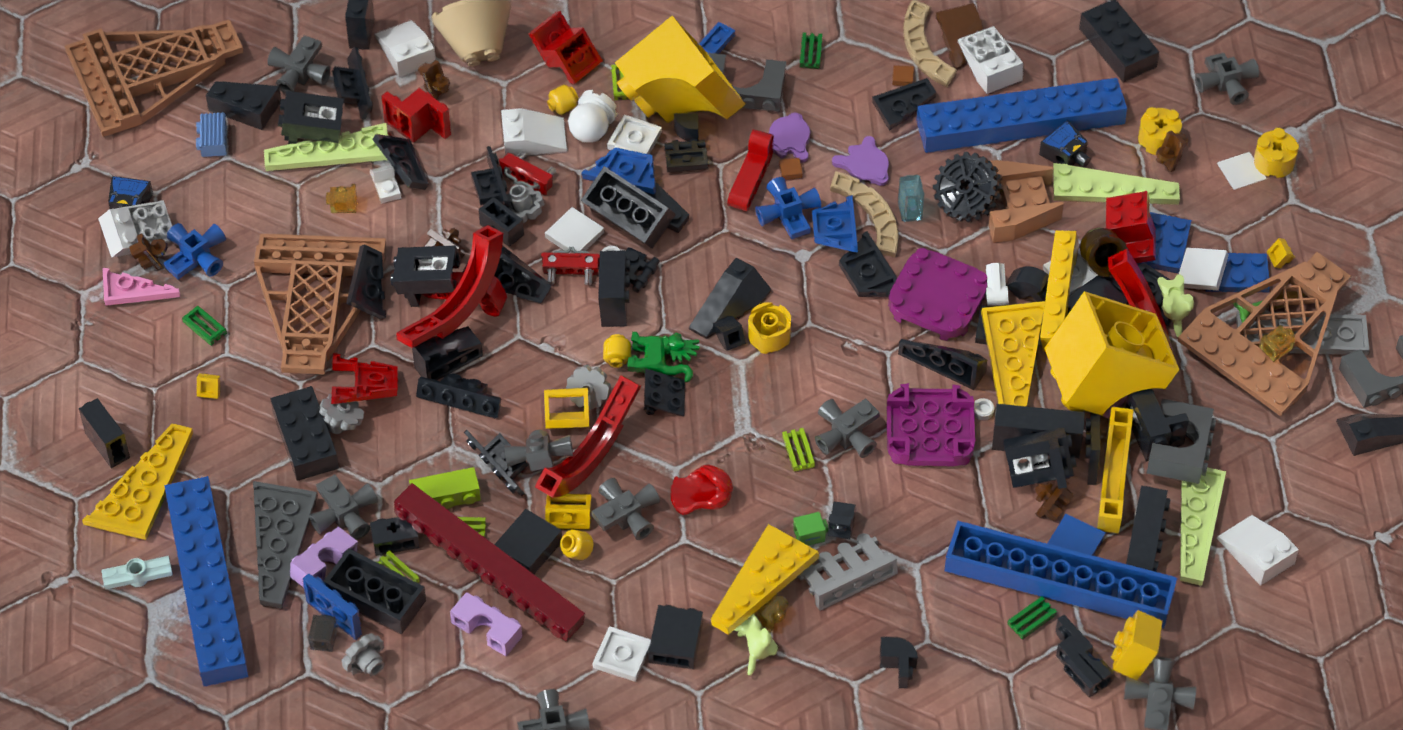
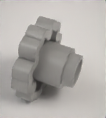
[509,184,545,223]
[566,365,611,409]
[319,394,364,434]
[342,633,384,676]

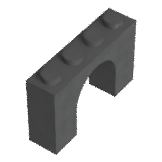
[708,53,786,112]
[1339,335,1403,408]
[1147,399,1216,484]

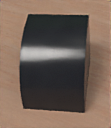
[674,113,698,141]
[713,316,746,351]

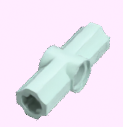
[102,556,173,590]

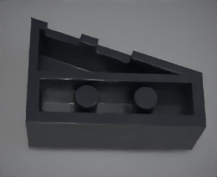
[206,81,281,130]
[598,250,631,327]
[412,326,483,381]

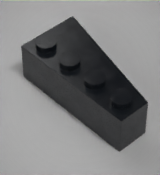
[1126,485,1171,572]

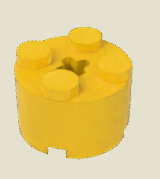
[1138,107,1182,155]
[1254,128,1299,178]
[748,302,791,354]

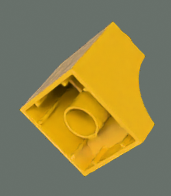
[615,16,745,123]
[1044,291,1179,415]

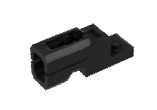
[1055,615,1115,697]

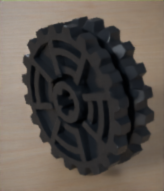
[933,152,1003,223]

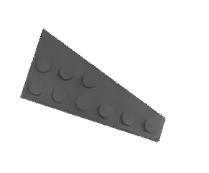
[253,481,318,608]

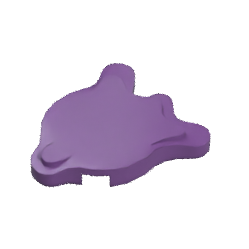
[769,113,810,163]
[832,136,889,186]

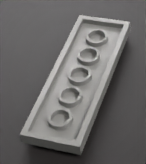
[1236,312,1369,355]

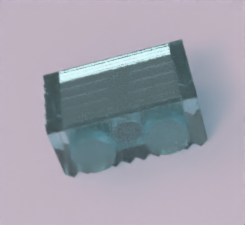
[898,175,925,222]

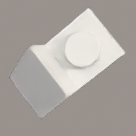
[370,165,401,204]

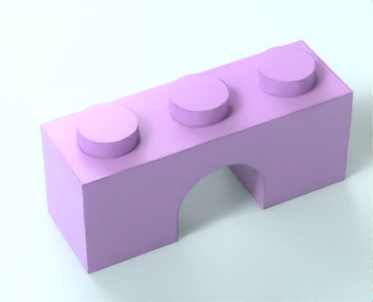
[290,527,358,587]
[450,592,522,656]

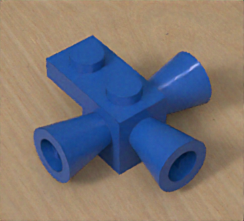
[755,177,821,239]
[164,223,226,280]

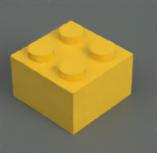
[1111,610,1162,680]

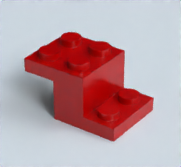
[529,11,603,84]
[381,88,451,143]
[1106,191,1156,263]

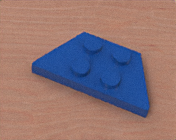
[581,147,656,194]
[812,196,858,252]

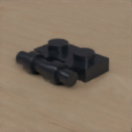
[664,138,708,172]
[625,247,660,293]

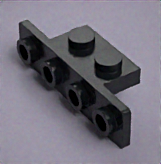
[332,47,373,120]
[471,146,512,209]
[416,373,501,418]
[464,430,528,497]

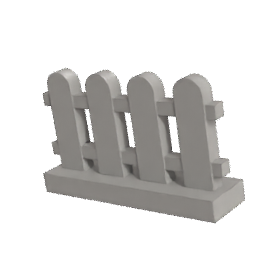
[798,533,898,611]

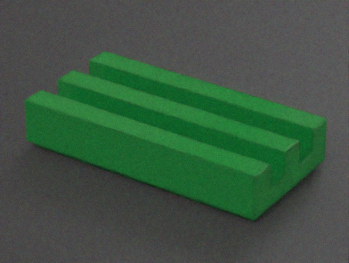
[800,32,823,69]
[182,306,227,346]
[1007,596,1057,640]

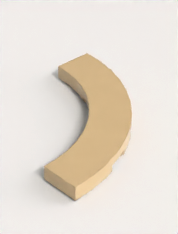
[904,0,956,87]
[830,171,898,257]

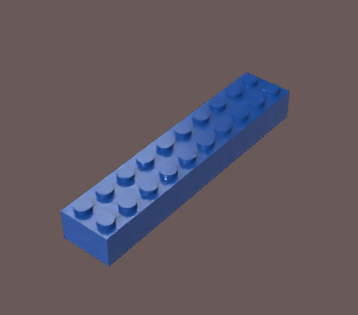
[916,78,1127,153]
[164,476,249,687]
[944,521,1177,629]

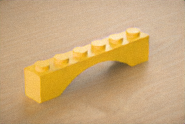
[1040,230,1079,352]
[1097,407,1133,534]

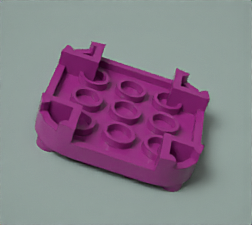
[888,248,988,341]
[886,383,976,466]

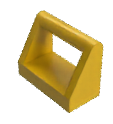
[544,388,589,429]
[545,494,592,529]

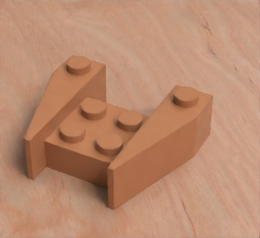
[989,160,1064,243]

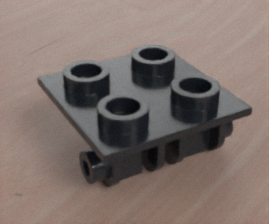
[644,369,685,417]

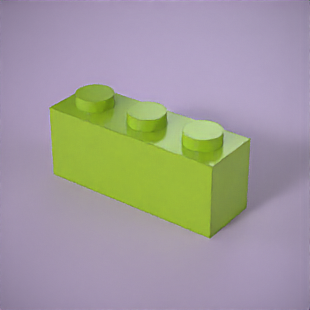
[409,467,481,509]

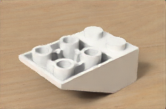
[958,26,1023,94]
[99,200,172,257]

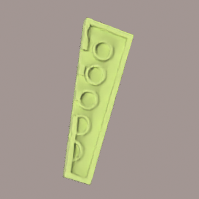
[264,123,388,171]
[1053,163,1180,204]
[1180,467,1226,586]

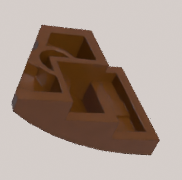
[936,3,983,70]

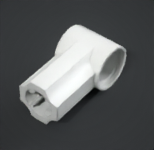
[986,263,1009,306]

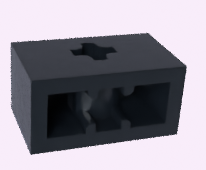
[478,197,524,247]
[370,517,420,556]

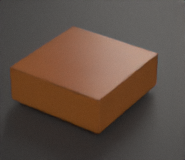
[892,65,914,86]
[779,158,803,180]

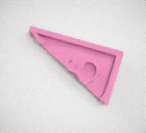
[102,268,180,306]

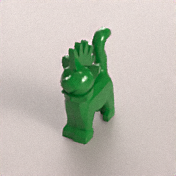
[627,332,700,382]

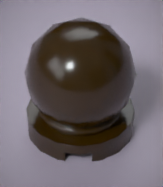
[1079,227,1127,277]

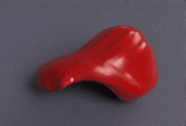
[670,465,733,515]

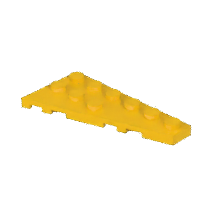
[981,301,1045,406]
[82,423,193,540]
[711,524,819,635]

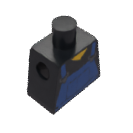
[1039,121,1091,168]
[108,176,153,209]

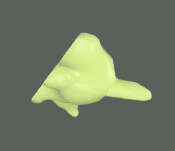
[1157,274,1194,337]
[735,614,778,675]

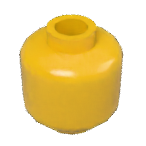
[547,85,579,115]
[603,334,631,368]
[560,529,594,560]

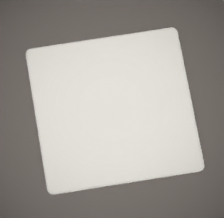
[1217,152,1266,189]

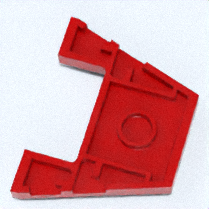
[331,353,398,404]

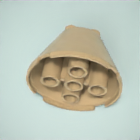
[432,0,511,66]

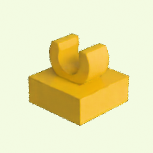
[1266,238,1295,268]
[197,373,220,399]

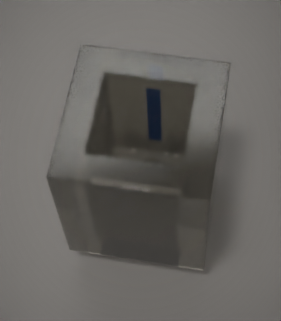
[308,614,338,652]

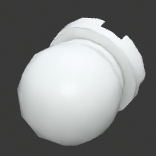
[568,90,618,142]

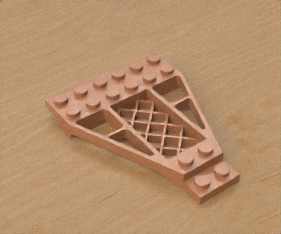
[64,19,244,137]
[254,234,386,374]
[1177,252,1351,416]

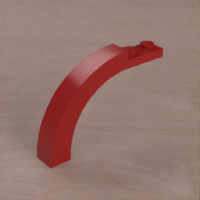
[396,225,504,348]
[1108,249,1173,353]
[535,375,641,498]

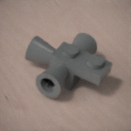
[268,35,331,94]
[1195,53,1260,105]
[815,398,880,458]
[504,430,574,471]
[309,474,378,540]
[592,478,660,540]
[1124,657,1196,730]
[517,689,590,730]

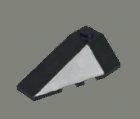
[462,245,552,303]
[689,257,771,339]
[898,339,988,390]
[1336,414,1403,456]

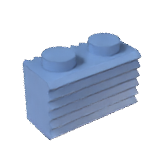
[196,112,227,157]

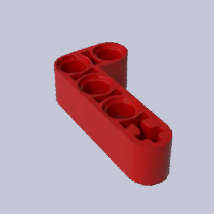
[727,129,774,212]
[423,272,508,317]

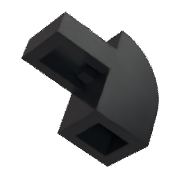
[1006,266,1049,307]
[828,501,856,539]
[880,637,918,689]

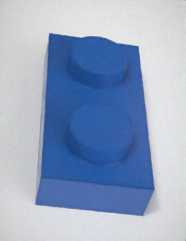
[699,22,735,54]

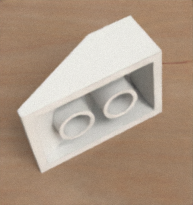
[375,20,435,78]
[501,108,567,156]
[1217,515,1299,586]

